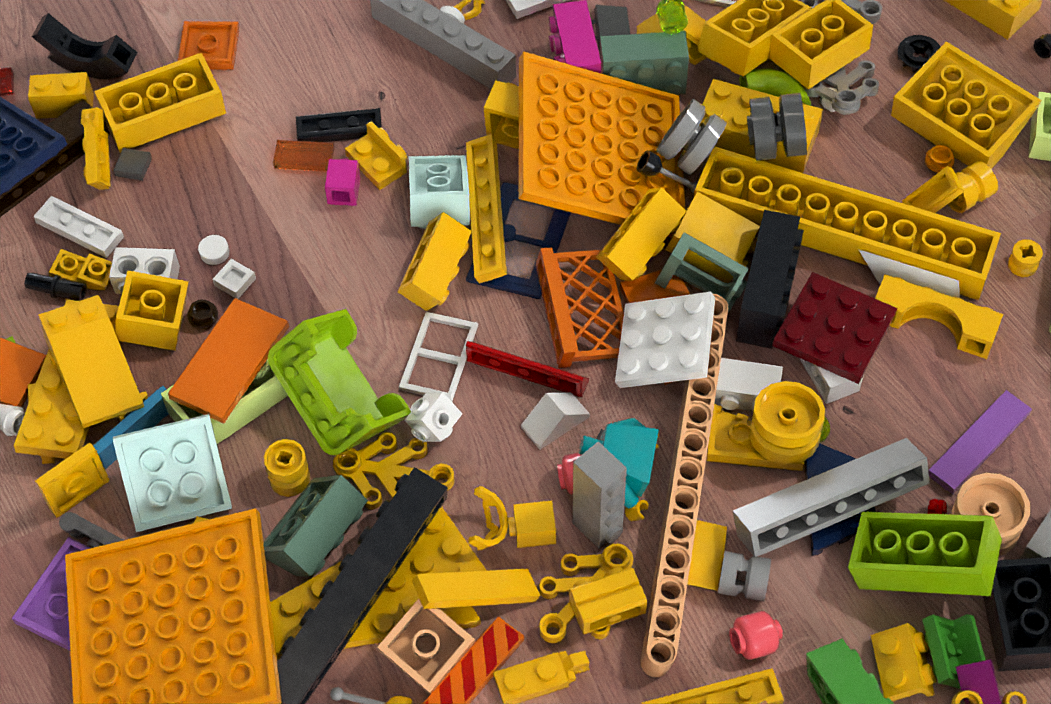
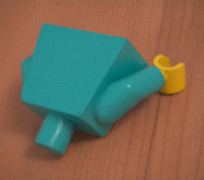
[579,418,659,521]

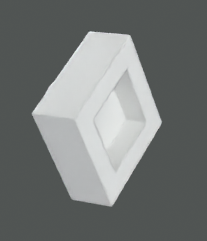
[212,259,256,299]

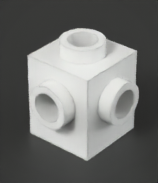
[404,392,462,442]

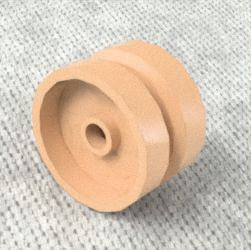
[950,473,1030,556]

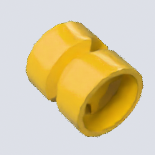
[947,161,998,213]
[264,439,310,497]

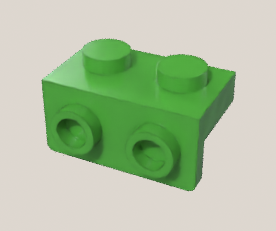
[922,614,986,689]

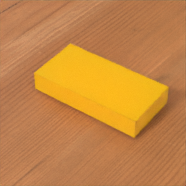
[902,166,965,213]

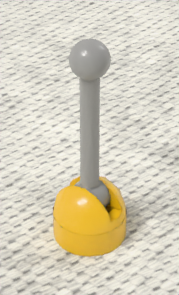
[330,687,412,704]

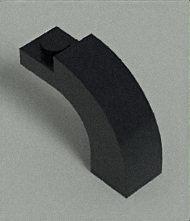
[32,13,138,80]

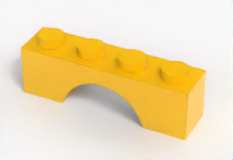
[875,275,1003,359]

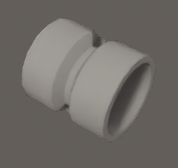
[718,551,771,601]

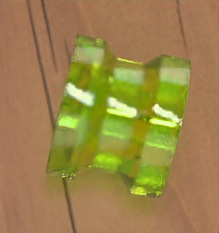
[656,0,688,34]

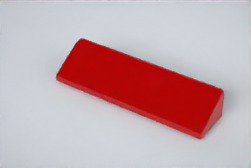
[466,341,589,397]

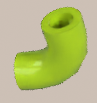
[740,69,811,106]

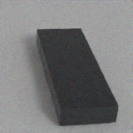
[296,108,382,145]

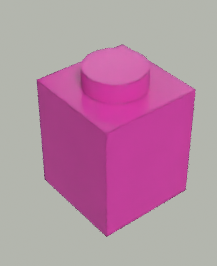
[325,159,361,206]

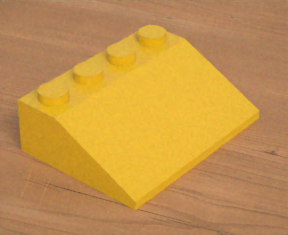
[891,41,1042,169]

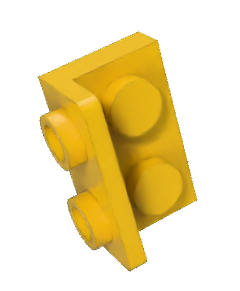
[345,121,407,190]

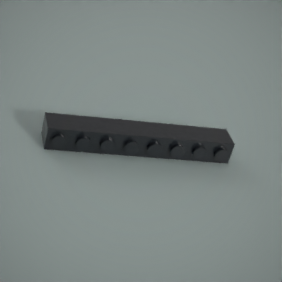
[277,467,448,704]

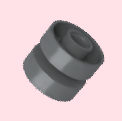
[747,93,807,161]

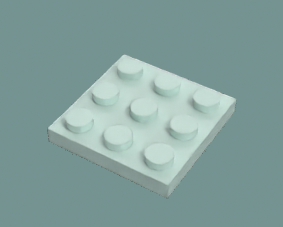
[113,414,232,532]

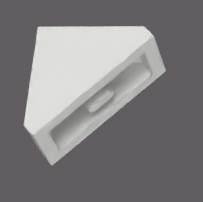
[521,392,590,450]

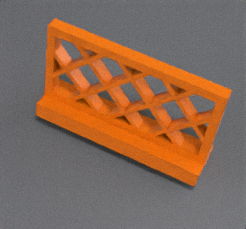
[536,248,624,368]

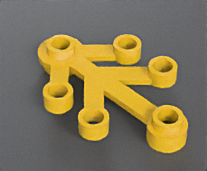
[333,432,455,510]
[539,543,633,643]

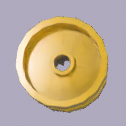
[750,381,825,465]

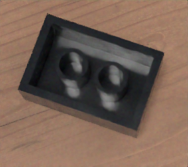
[983,557,1051,671]

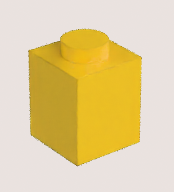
[508,500,556,548]

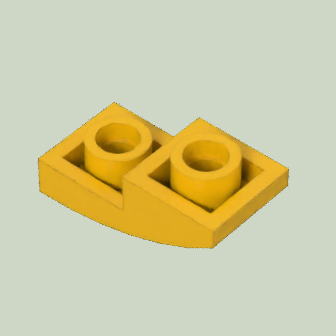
[49,249,112,290]
[687,520,727,591]

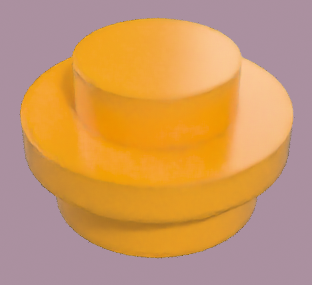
[925,145,954,172]

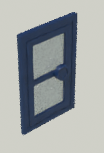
[466,182,571,299]

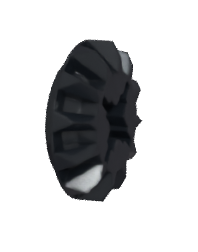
[897,35,941,72]

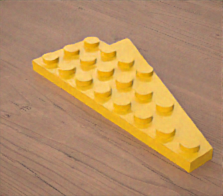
[270,507,487,660]

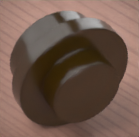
[187,299,218,329]

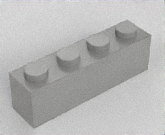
[573,442,627,549]

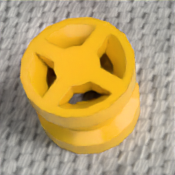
[1008,239,1043,277]

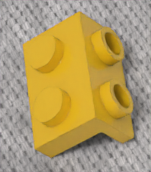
[871,623,936,701]

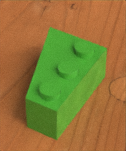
[806,638,894,704]

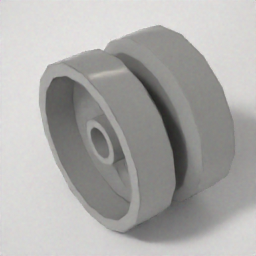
[656,99,727,175]

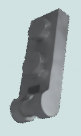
[59,512,123,548]

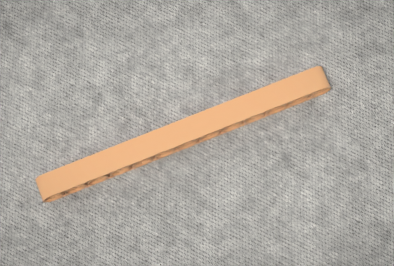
[640,294,729,677]

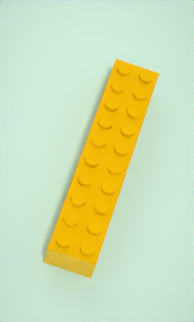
[694,147,1001,300]

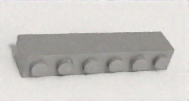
[370,0,516,89]
[733,438,930,557]

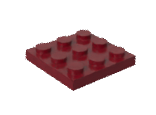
[772,272,898,384]

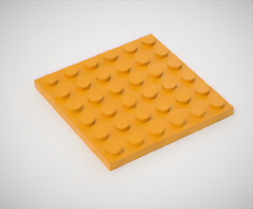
[519,52,685,238]
[65,508,282,704]

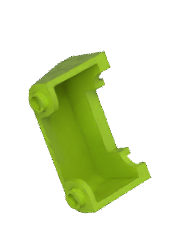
[268,309,411,455]

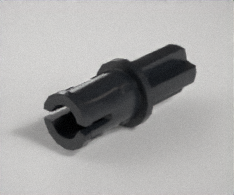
[24,273,87,301]

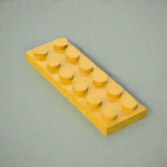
[14,300,119,459]

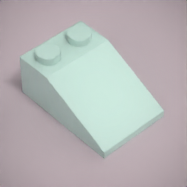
[409,155,470,229]

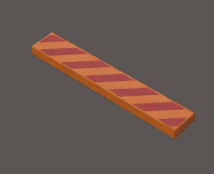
[422,616,524,704]

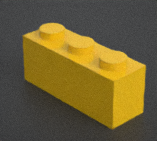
[596,187,687,281]
[398,212,472,311]

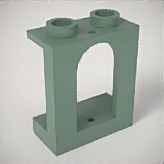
[655,232,748,311]

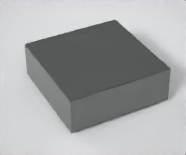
[114,148,152,181]

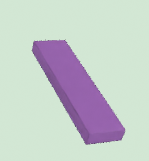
[928,390,1032,495]

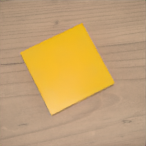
[35,442,109,518]

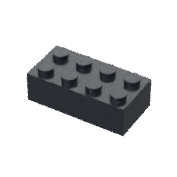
[736,210,804,349]

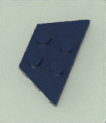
[805,443,876,555]

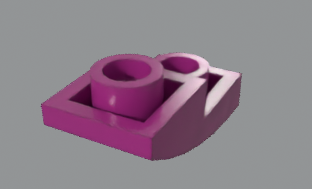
[956,659,1003,704]

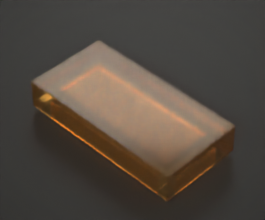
[273,140,335,171]

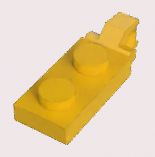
[81,107,111,190]
[493,651,590,704]

